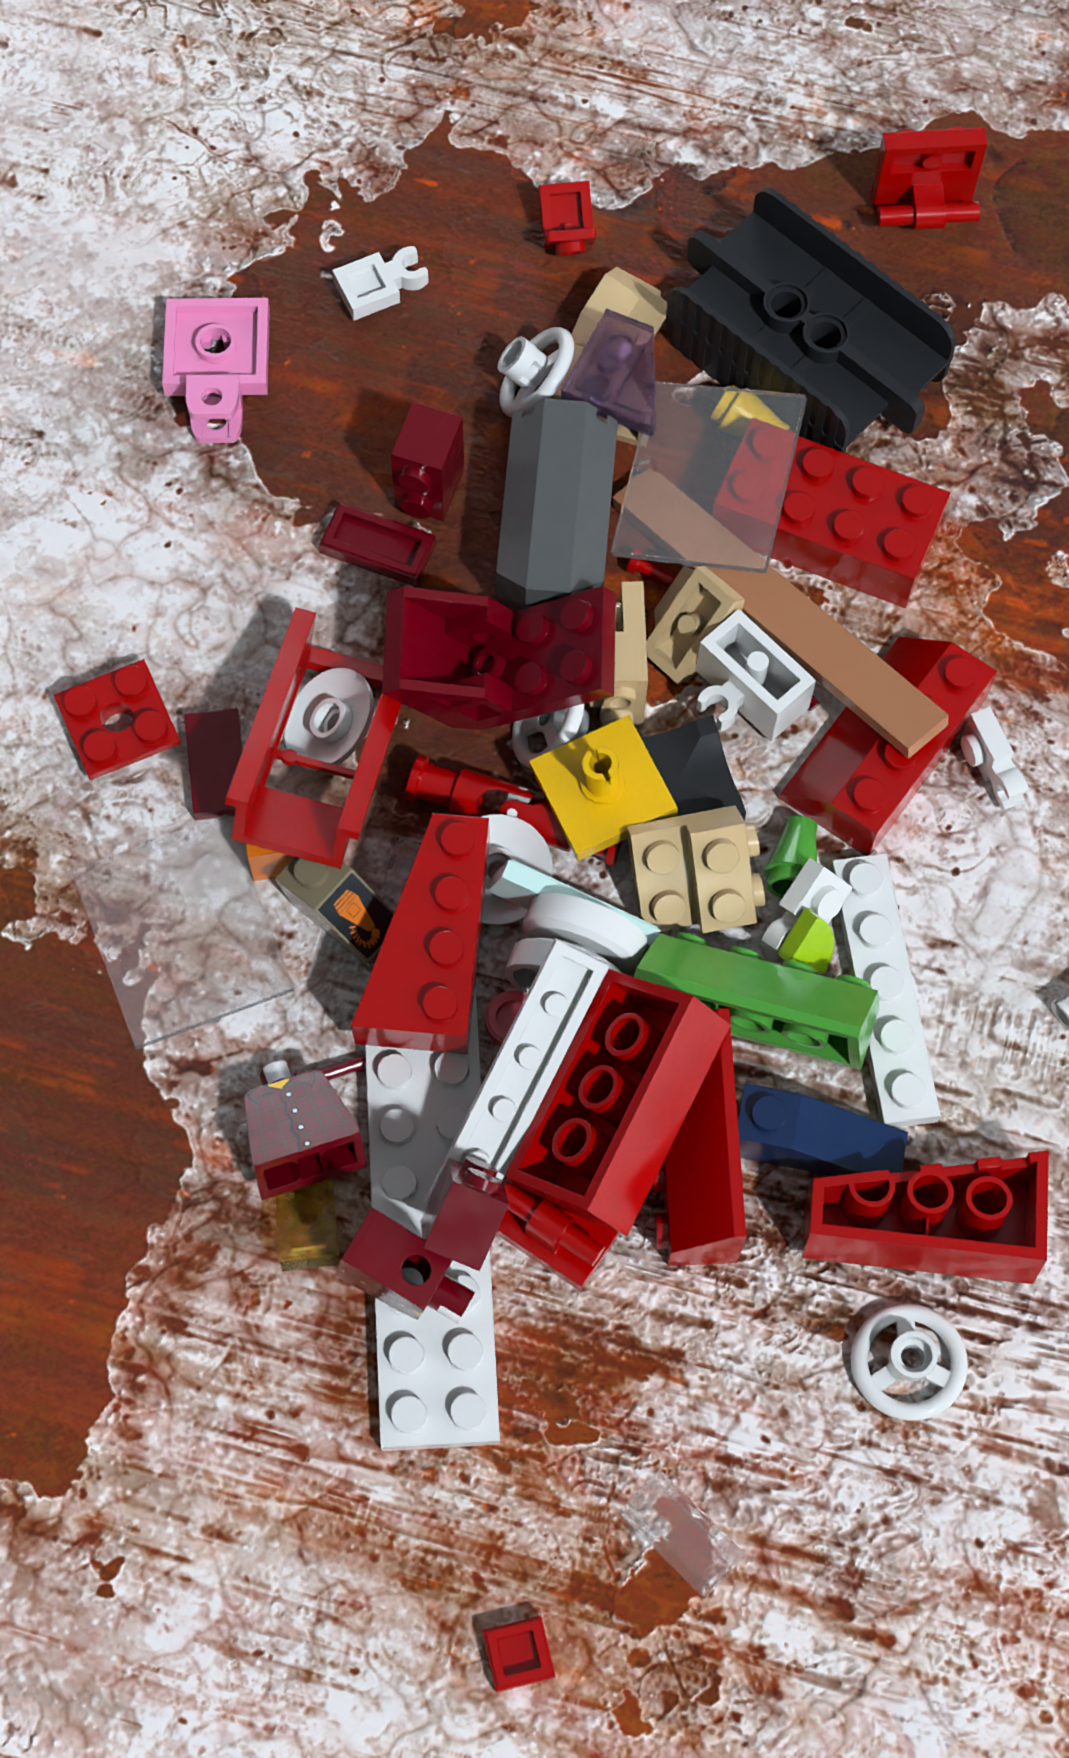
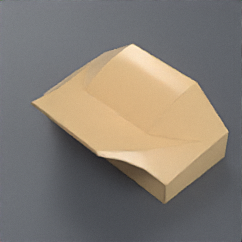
[571,267,667,360]
[646,566,745,684]

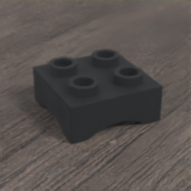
[641,715,746,821]

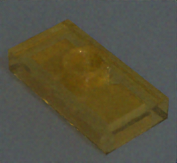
[275,1177,340,1272]

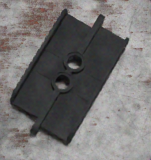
[665,187,956,453]

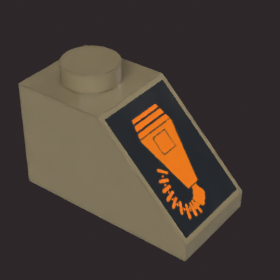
[275,857,394,968]

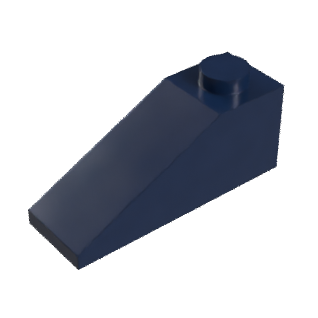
[737,1083,908,1176]

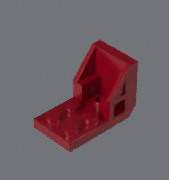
[382,586,616,730]

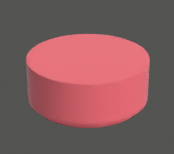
[485,991,527,1047]

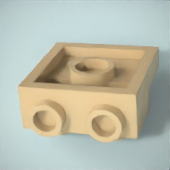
[589,581,648,727]
[626,805,765,934]

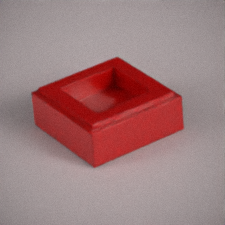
[482,1615,556,1693]

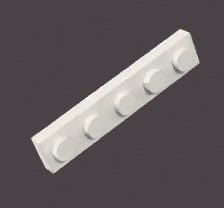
[830,853,941,1128]
[425,938,609,1204]

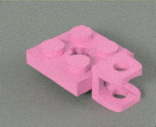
[162,298,270,443]

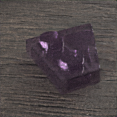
[561,308,656,437]

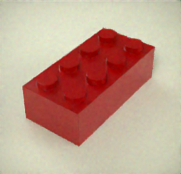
[713,419,951,608]
[504,969,731,1236]

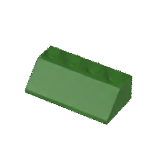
[634,932,879,1070]

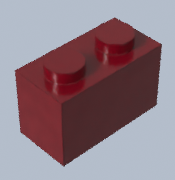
[391,401,464,522]
[420,1156,509,1272]

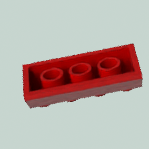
[779,637,997,856]
[652,1008,746,1266]

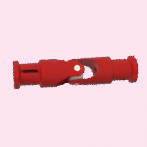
[405,754,623,866]

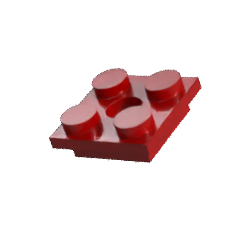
[54,659,181,780]

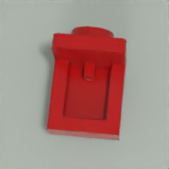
[538,181,597,256]

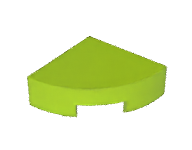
[777,907,834,974]

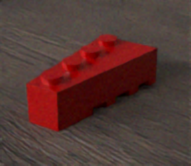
[351,813,490,1054]
[801,1150,1049,1284]

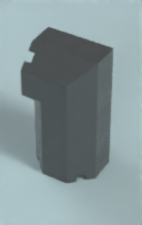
[496,398,618,611]

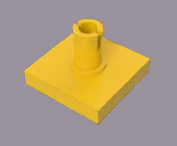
[529,715,678,861]

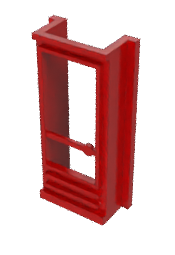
[225,607,402,869]

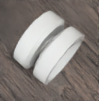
[505,893,647,1017]

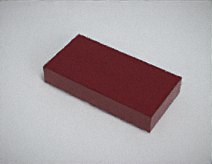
[319,502,437,587]
[184,708,243,821]

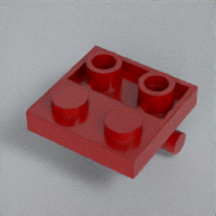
[870,126,987,230]
[496,1181,620,1292]

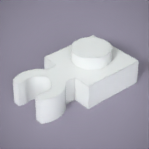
[332,246,429,321]
[961,707,1029,810]
[762,858,853,951]

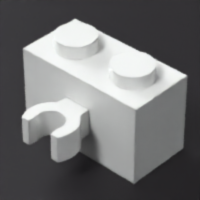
[695,609,816,741]

